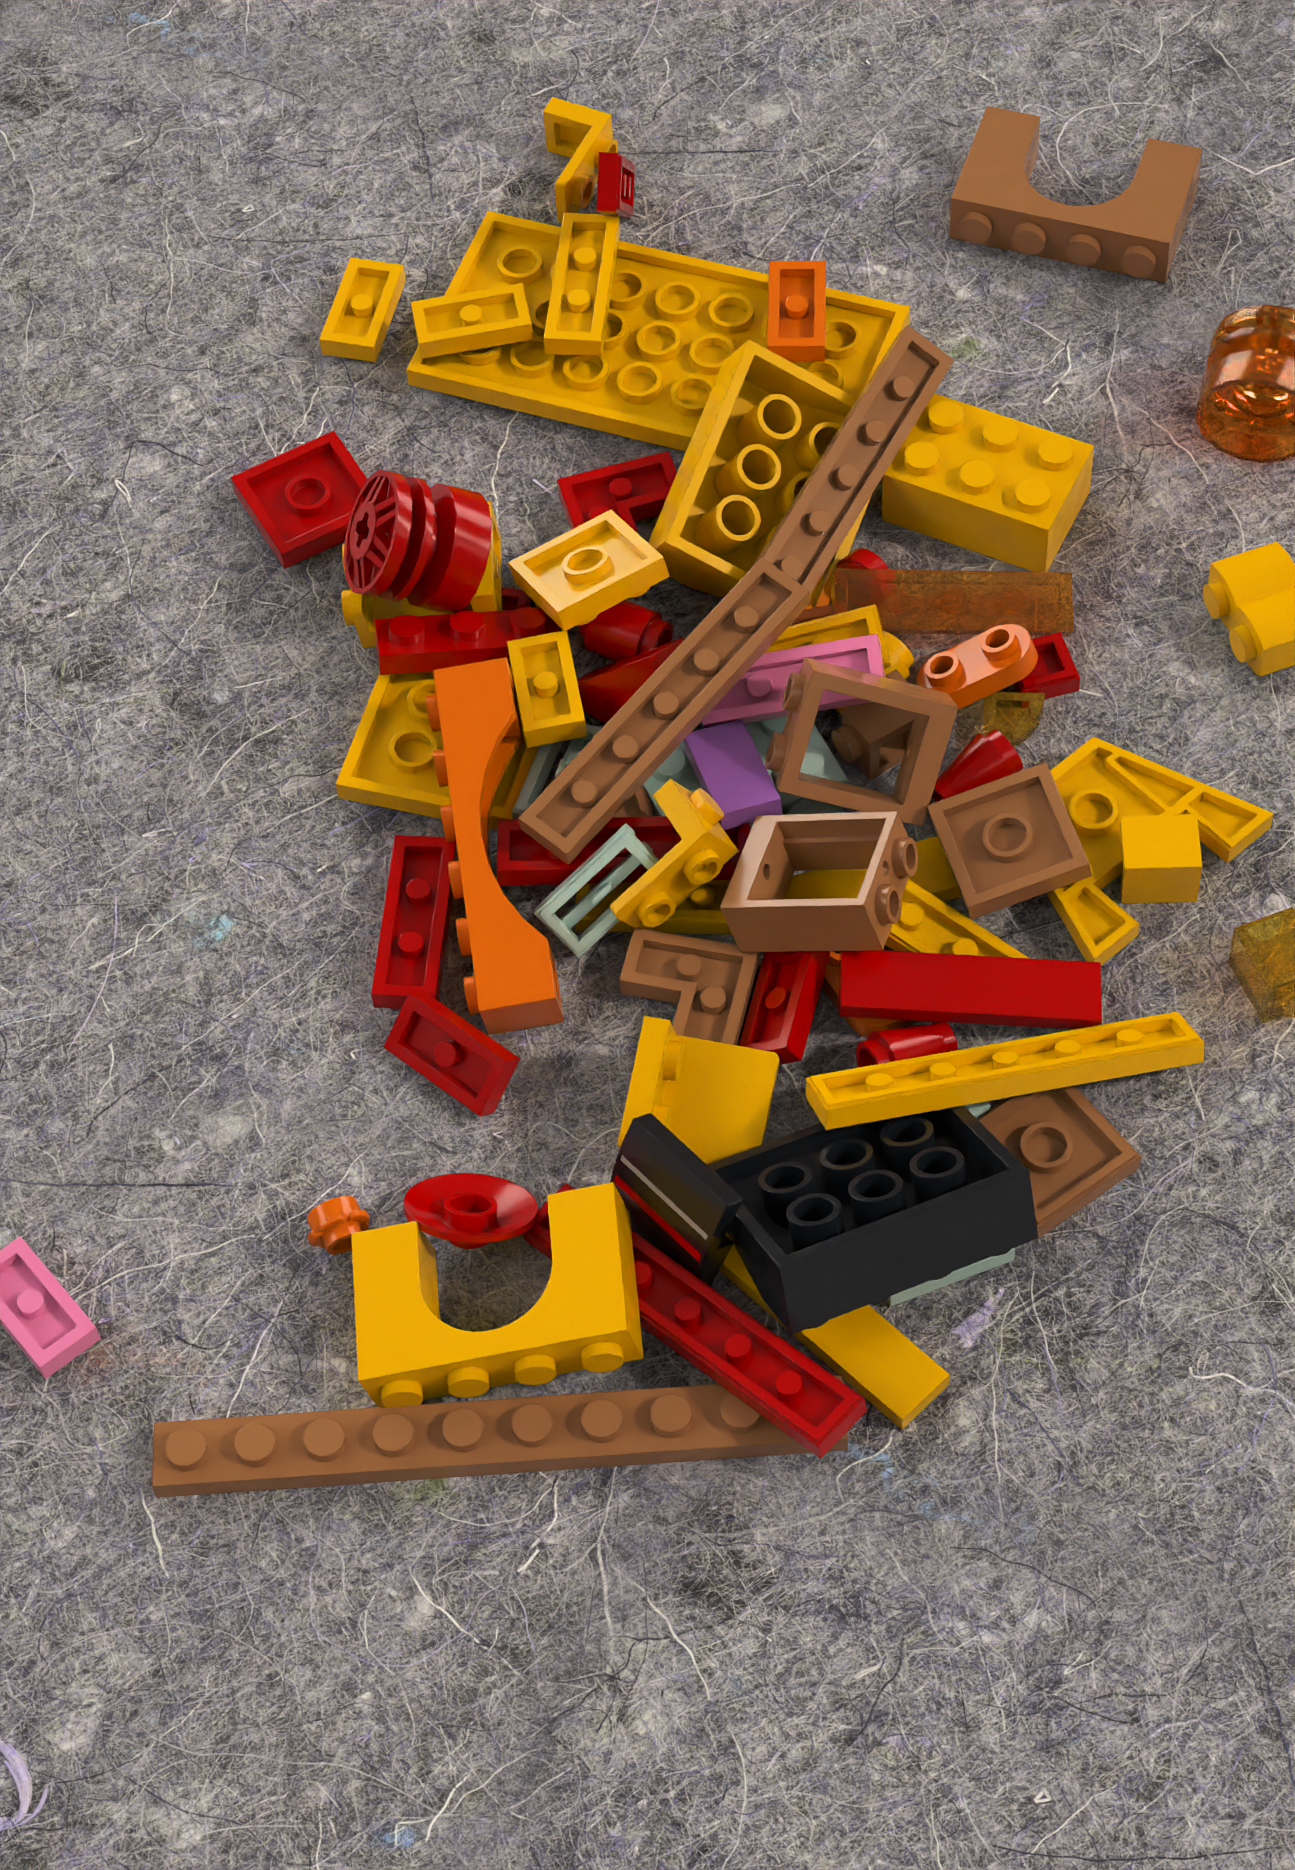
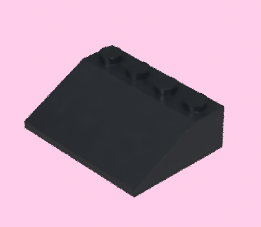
[708,1106,1038,1334]

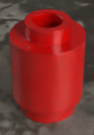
[579,600,673,661]

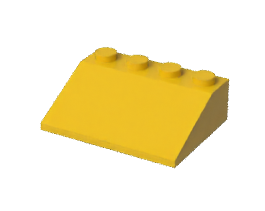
[648,339,872,610]

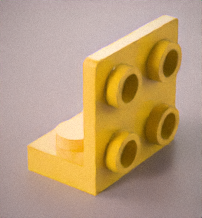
[617,1016,780,1165]

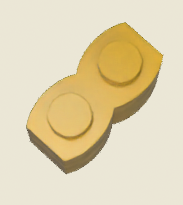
[1203,542,1295,677]

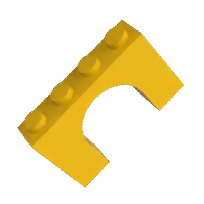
[351,1182,644,1408]

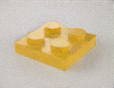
[508,510,670,631]

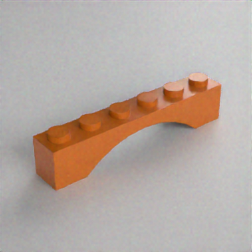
[426,657,564,1035]

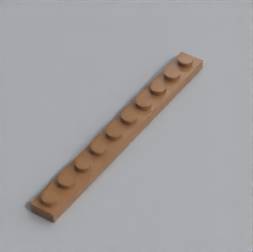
[152,1375,848,1498]

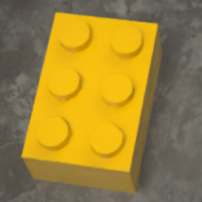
[882,393,1094,576]

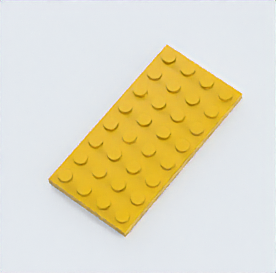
[406,211,910,451]

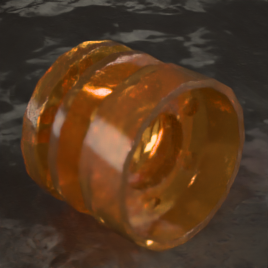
[1195,304,1295,463]

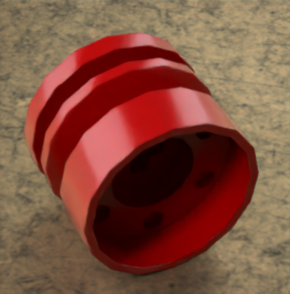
[344,470,492,614]

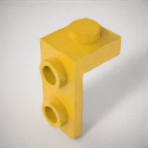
[543,97,618,223]
[610,779,739,930]

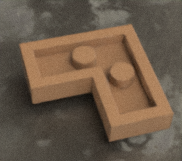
[619,928,759,1046]

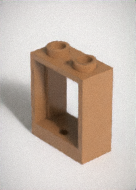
[765,657,958,827]
[720,811,918,952]

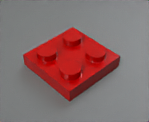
[231,430,367,569]

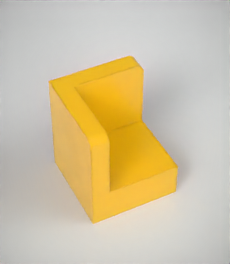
[1120,814,1202,904]

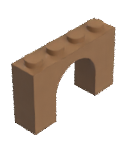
[949,106,1202,283]

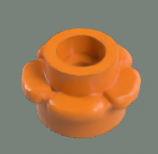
[306,1196,370,1255]

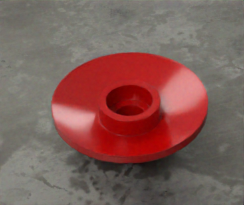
[403,1173,538,1249]

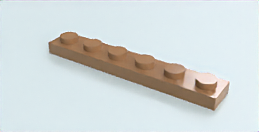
[752,325,954,626]
[518,557,810,865]

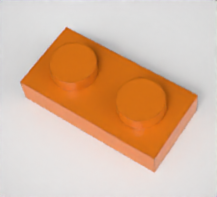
[767,261,826,362]

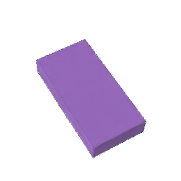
[683,720,782,830]

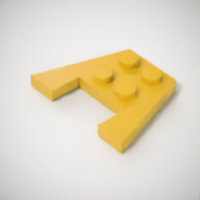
[1046,736,1274,966]

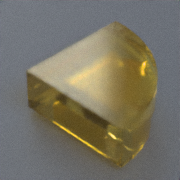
[982,692,1045,747]

